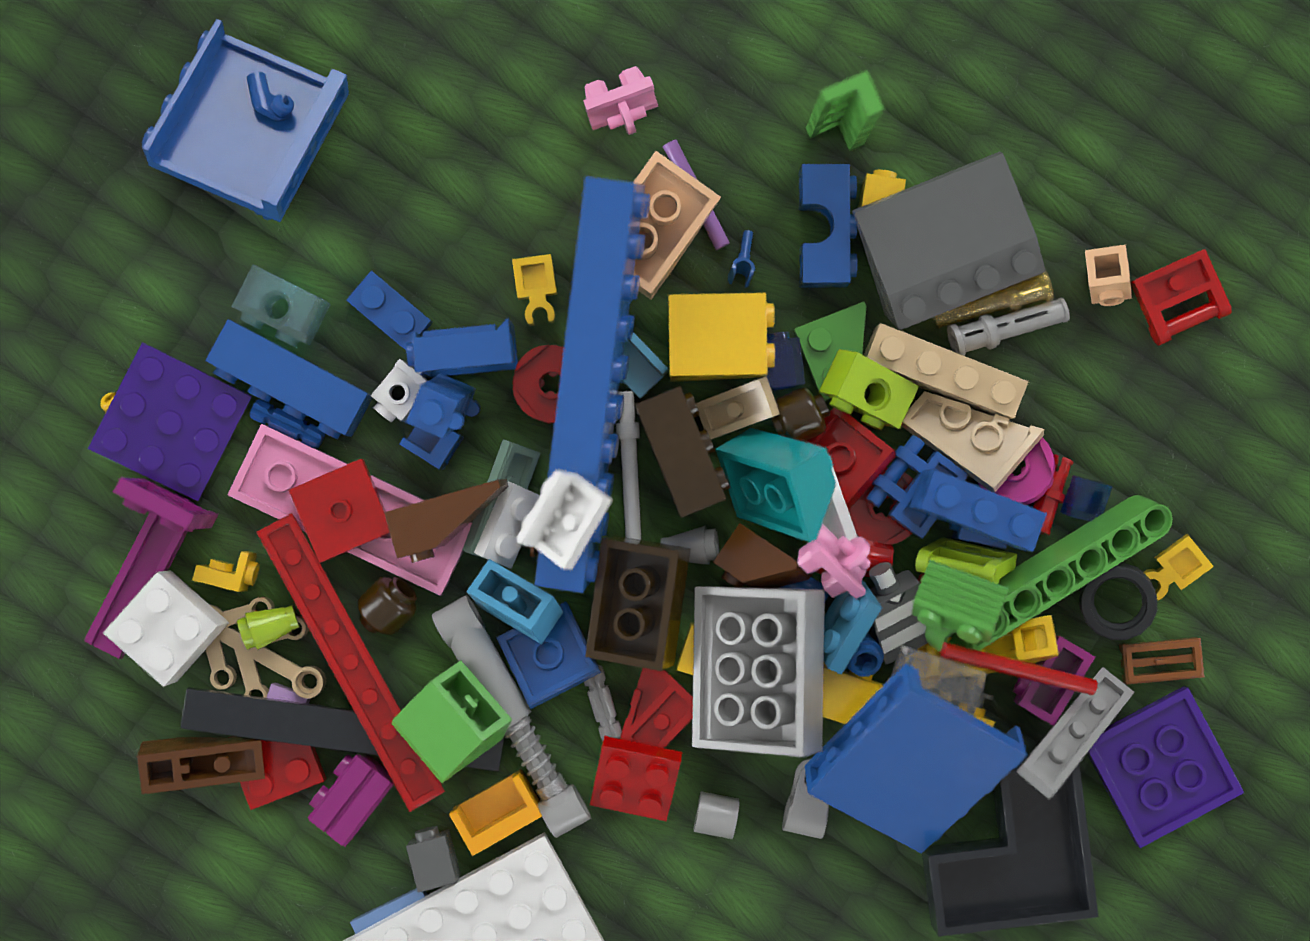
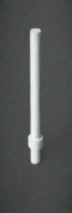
[616,391,641,540]

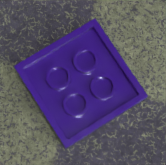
[88,342,252,501]
[1087,686,1244,848]

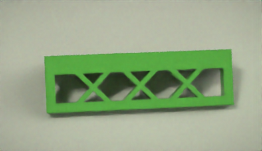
[806,71,884,151]

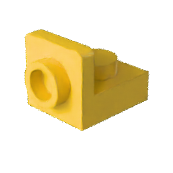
[192,551,260,592]

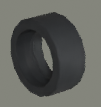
[1080,562,1157,640]

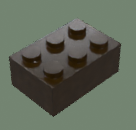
[635,387,730,517]
[585,536,691,671]

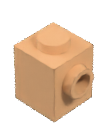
[1085,244,1132,306]

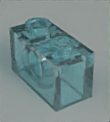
[231,265,331,347]

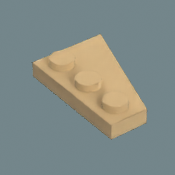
[901,391,1044,493]

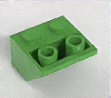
[391,660,513,783]

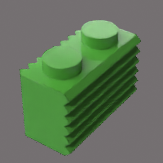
[912,560,1009,643]

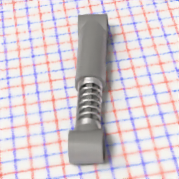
[432,595,591,838]

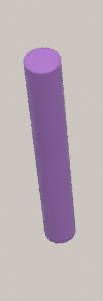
[663,140,730,250]

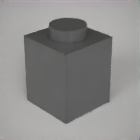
[406,826,461,893]

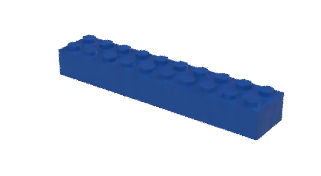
[535,177,650,593]

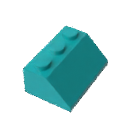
[715,428,836,542]

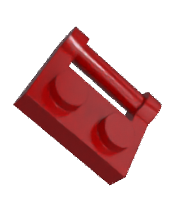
[1131,249,1232,346]

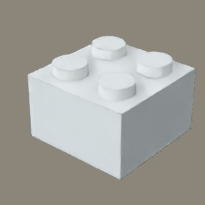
[103,570,229,687]

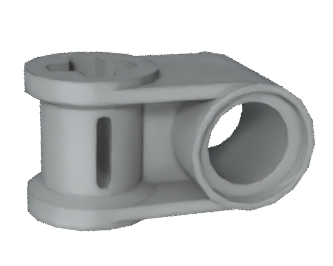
[782,758,829,839]

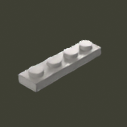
[1017,667,1134,799]

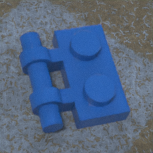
[866,435,969,539]

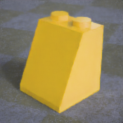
[669,293,775,382]

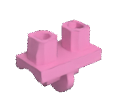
[583,66,658,135]
[798,523,871,599]

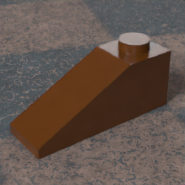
[384,479,509,563]
[137,737,265,794]

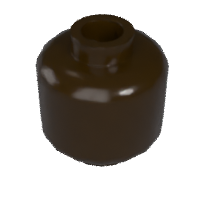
[771,387,830,442]
[358,577,417,635]

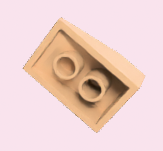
[633,151,721,299]

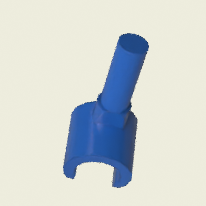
[728,230,755,287]

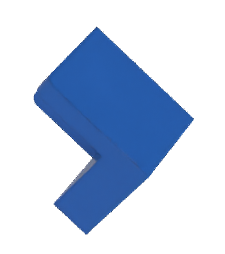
[400,427,464,470]

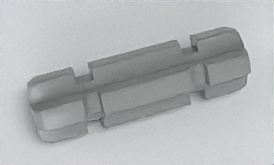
[584,665,622,741]

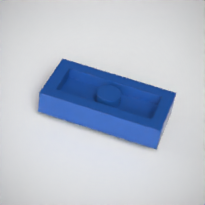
[346,271,433,350]

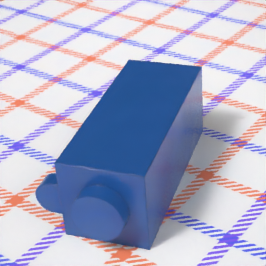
[406,373,481,439]

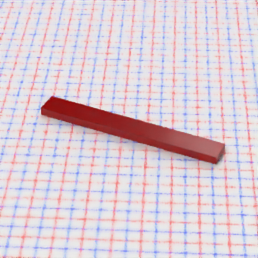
[256,513,445,812]

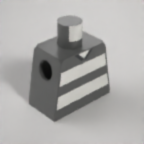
[869,562,928,665]

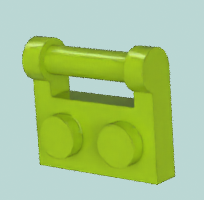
[915,537,1017,584]

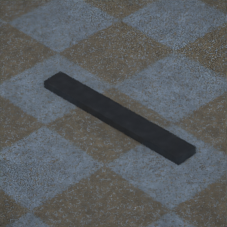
[180,687,504,771]

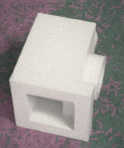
[371,359,428,422]

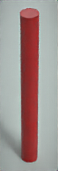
[940,642,1098,695]

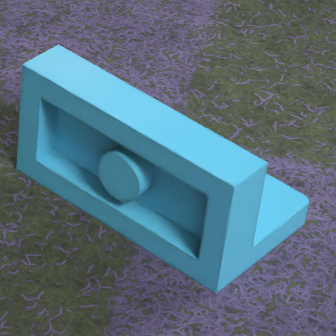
[622,332,668,399]

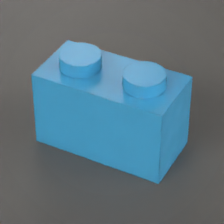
[467,559,563,645]

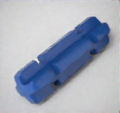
[249,400,325,448]

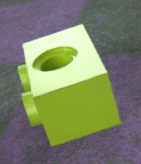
[819,349,919,431]

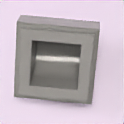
[693,791,739,839]

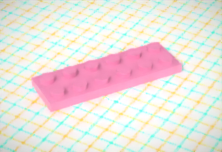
[227,424,472,596]

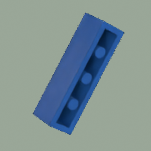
[205,319,373,439]

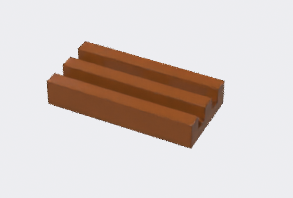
[1119,637,1204,685]

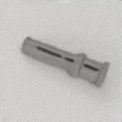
[947,297,1070,356]

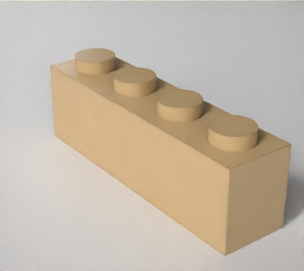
[864,323,1029,420]

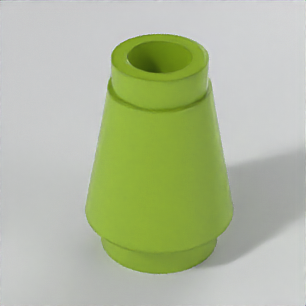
[237,605,300,650]

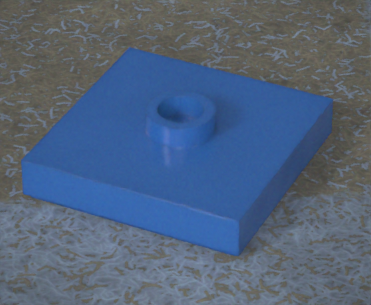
[496,602,602,709]

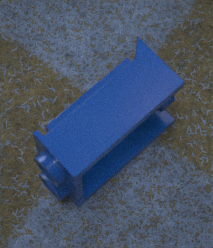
[406,318,518,378]

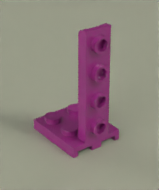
[84,477,219,659]

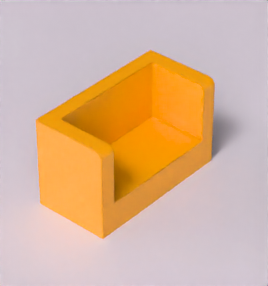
[449,769,542,856]

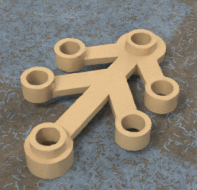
[206,597,326,699]

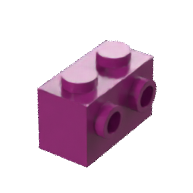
[1012,635,1095,726]

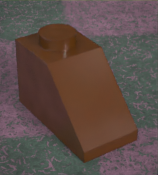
[713,523,813,588]

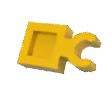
[512,254,557,326]
[1143,534,1214,601]

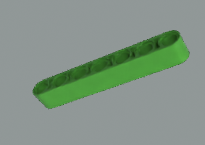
[925,495,1173,652]

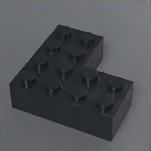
[922,754,1099,937]

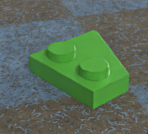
[793,302,866,401]

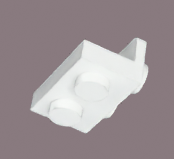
[516,470,612,570]

